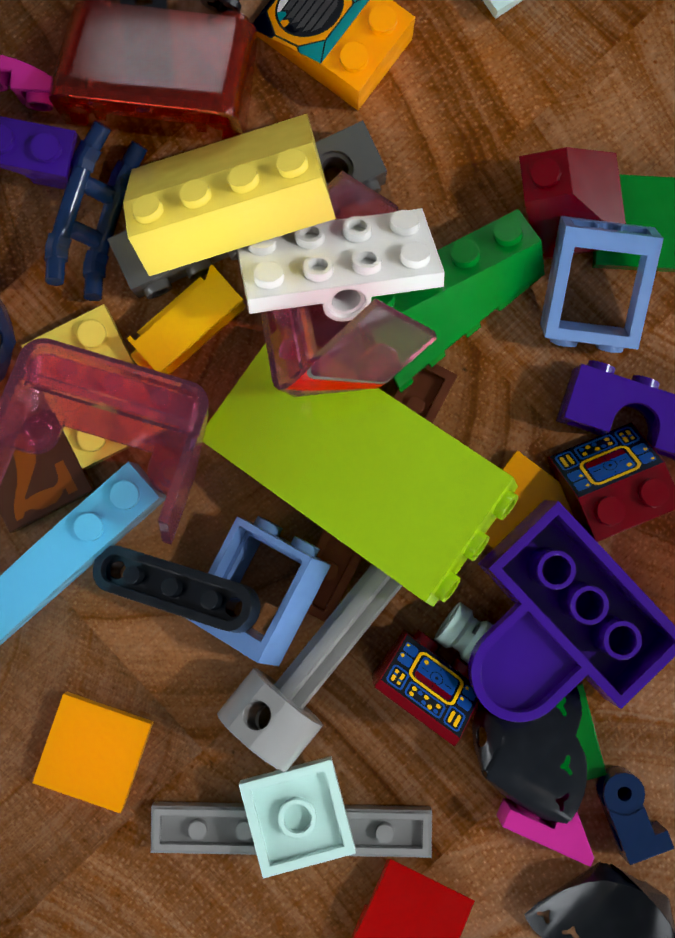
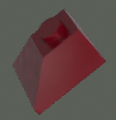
[519,147,626,260]

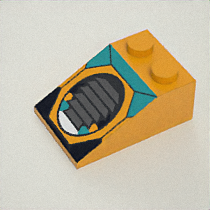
[249,0,415,111]

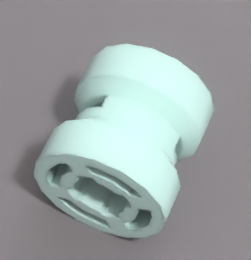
[434,602,493,664]

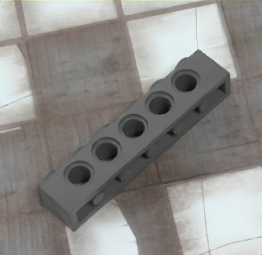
[107,120,387,299]

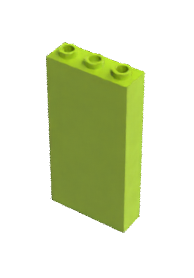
[197,323,519,607]

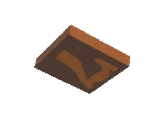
[0,408,95,533]

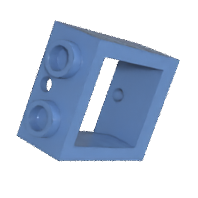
[540,216,664,353]
[186,516,331,666]

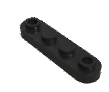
[93,545,261,633]

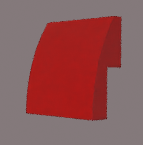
[351,859,475,938]

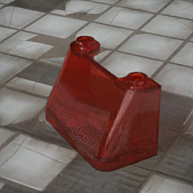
[49,0,258,140]

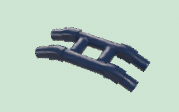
[44,120,148,301]

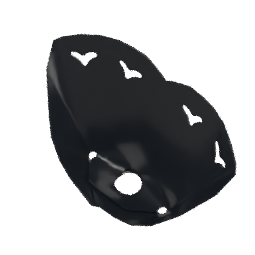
[472,686,587,824]
[524,862,675,938]

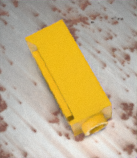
[127,264,247,379]

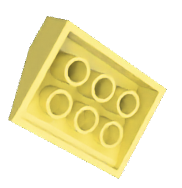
[123,114,336,276]

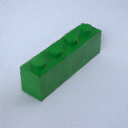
[359,209,545,393]

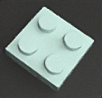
[239,756,356,878]

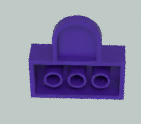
[468,500,675,722]

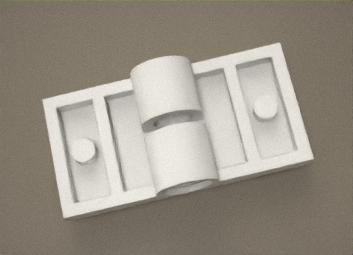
[237,208,445,322]

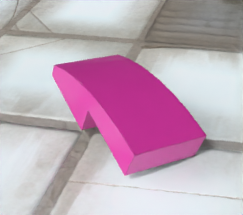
[0,55,68,111]

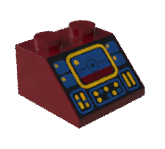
[546,422,675,542]
[372,629,479,747]

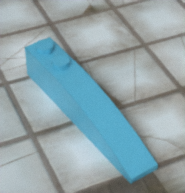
[0,461,167,645]

